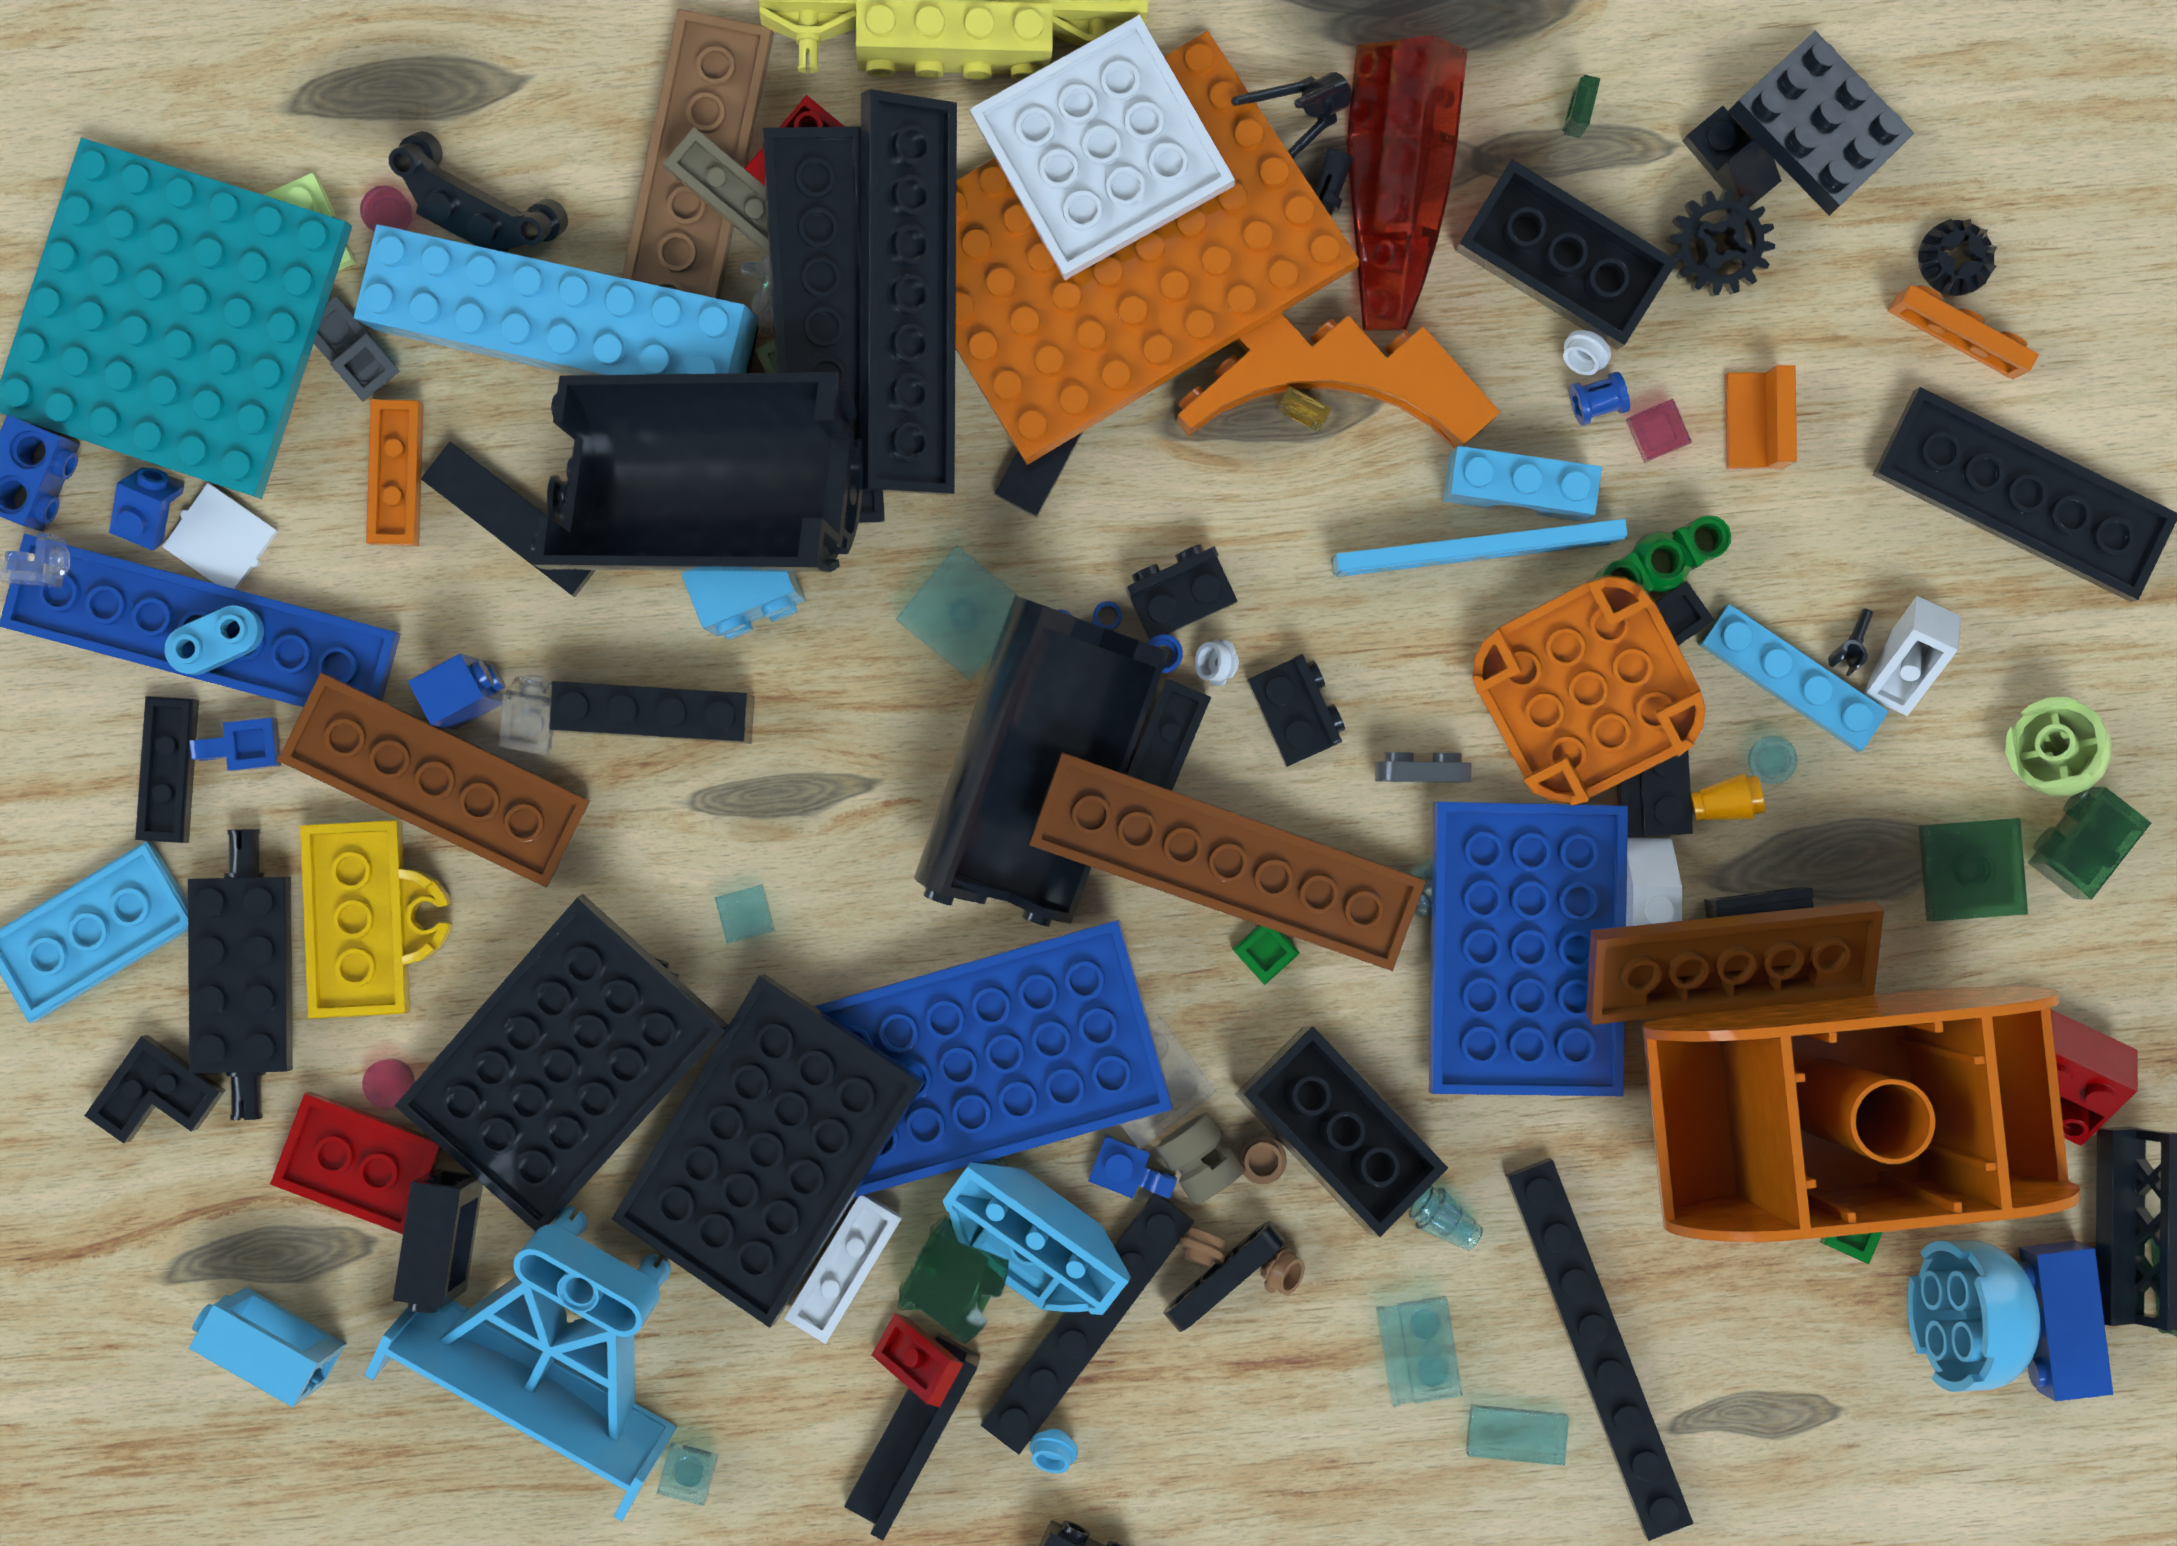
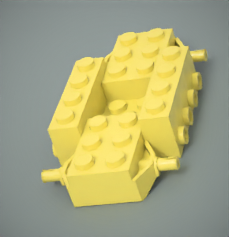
[758,0,1148,81]

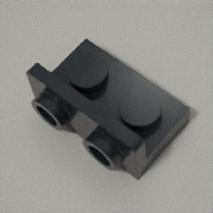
[1126,544,1238,640]
[1247,654,1345,767]

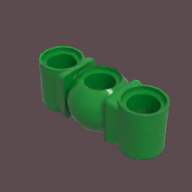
[1593,515,1731,593]

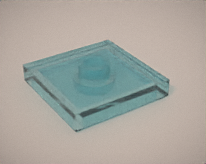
[896,545,1020,681]

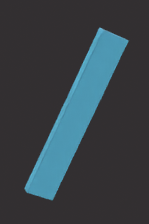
[1332,519,1628,577]

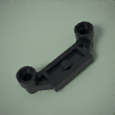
[388,131,568,253]

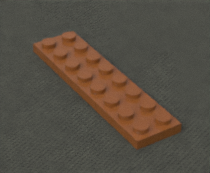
[1028,752,1426,971]

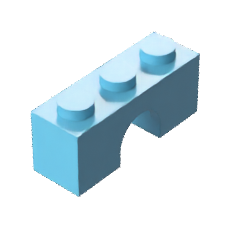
[1443,446,1602,522]

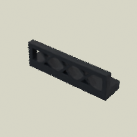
[2096,1127,2177,1331]
[844,1332,981,1541]

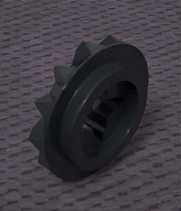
[1918,219,1997,296]

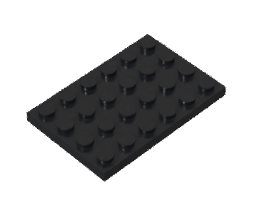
[394,894,729,1232]
[611,974,926,1328]

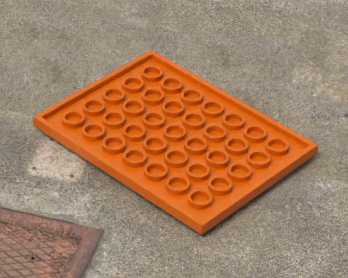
[955,31,1359,465]

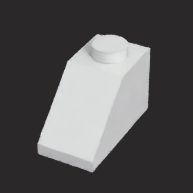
[1864,596,1961,716]
[1626,837,1682,926]

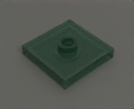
[1919,818,2028,921]

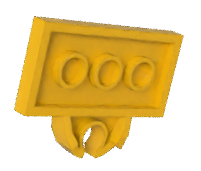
[300,820,453,1019]

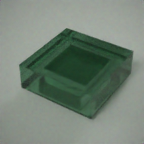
[1563,74,1601,138]

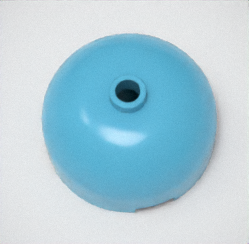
[1908,1240,2040,1392]

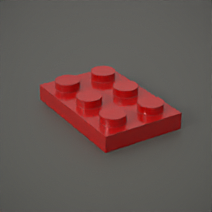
[270,1091,442,1234]

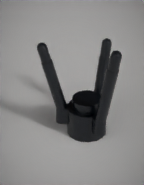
[1231,72,1352,159]

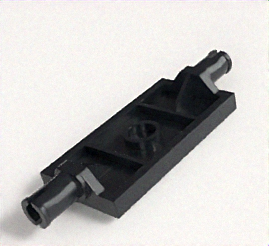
[188,829,293,1120]

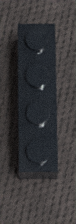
[549,681,755,744]

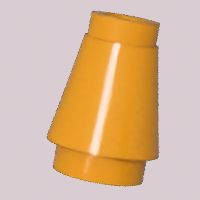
[1691,773,1765,821]

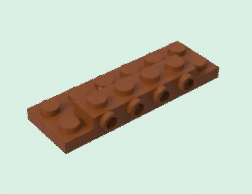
[1586,901,1884,1025]

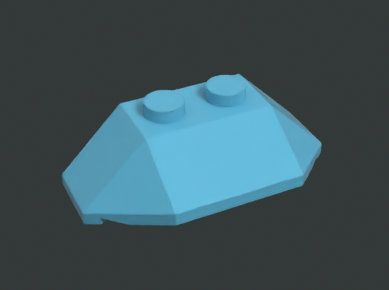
[943,1162,1131,1315]

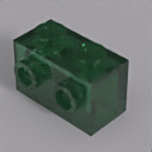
[2028,787,2151,900]

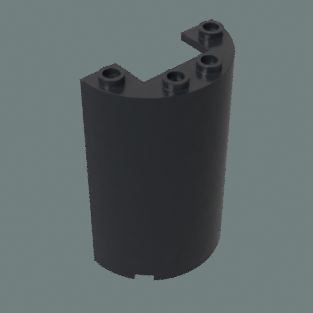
[531,372,863,572]
[914,596,1169,927]

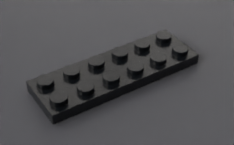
[1872,387,2177,602]

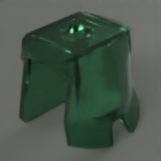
[898,1215,1009,1344]

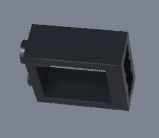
[393,1169,483,1313]

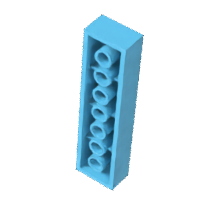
[354,224,759,375]

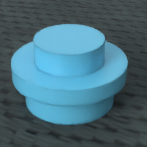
[1030,1429,1078,1473]

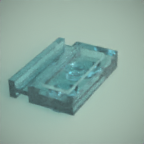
[1376,1296,1463,1407]

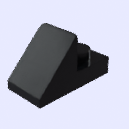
[1682,106,1782,208]

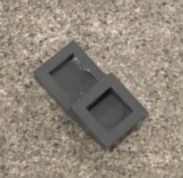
[314,296,400,402]

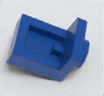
[109,467,184,551]

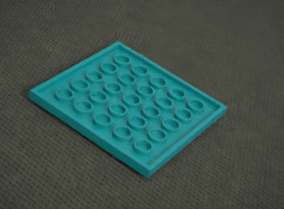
[0,137,352,499]

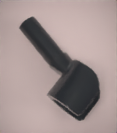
[1828,608,1873,676]

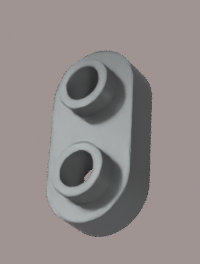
[1375,752,1472,783]

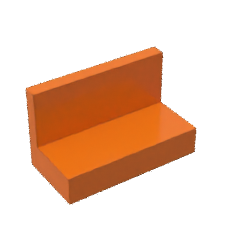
[1725,365,1797,469]

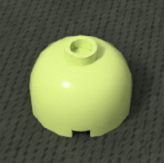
[2005,697,2112,797]

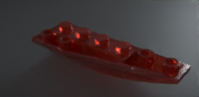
[1346,35,1468,331]

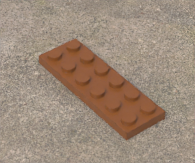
[277,673,591,888]

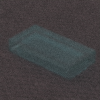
[1466,1404,1569,1466]

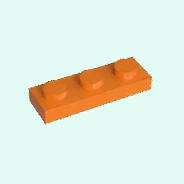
[1887,284,2039,380]
[366,399,424,547]

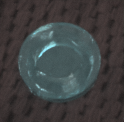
[1748,736,1798,784]

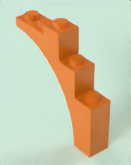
[1176,313,1501,449]

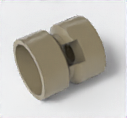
[1156,1112,1245,1205]

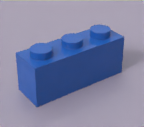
[2017,1240,2113,1402]

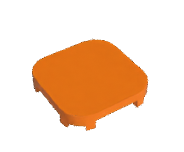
[1472,575,1706,806]

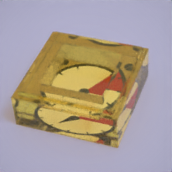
[1278,386,1332,432]

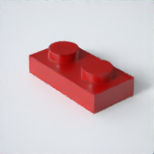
[871,1313,963,1407]

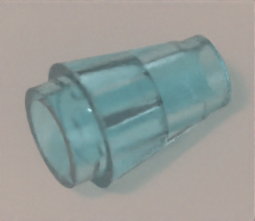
[1409,1185,1483,1251]

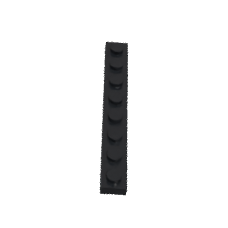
[1505,1158,1694,1541]

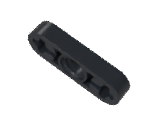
[1163,1221,1286,1332]

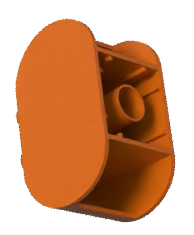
[1642,986,2081,1242]

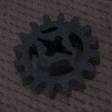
[1666,189,1776,296]

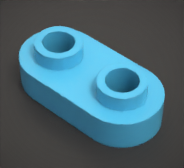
[164,605,264,675]

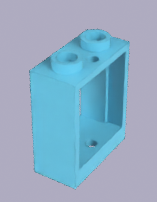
[189,1287,346,1407]

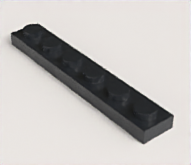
[980,1193,1194,1455]

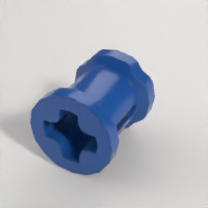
[1569,372,1630,426]

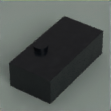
[1455,159,1678,350]
[1235,1026,1448,1237]

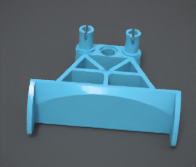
[364,1207,677,1521]

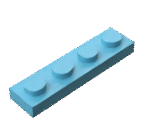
[1698,604,1889,752]

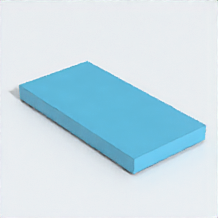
[0,841,188,1023]

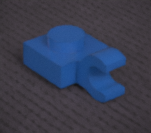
[189,717,281,771]
[1088,1134,1177,1199]

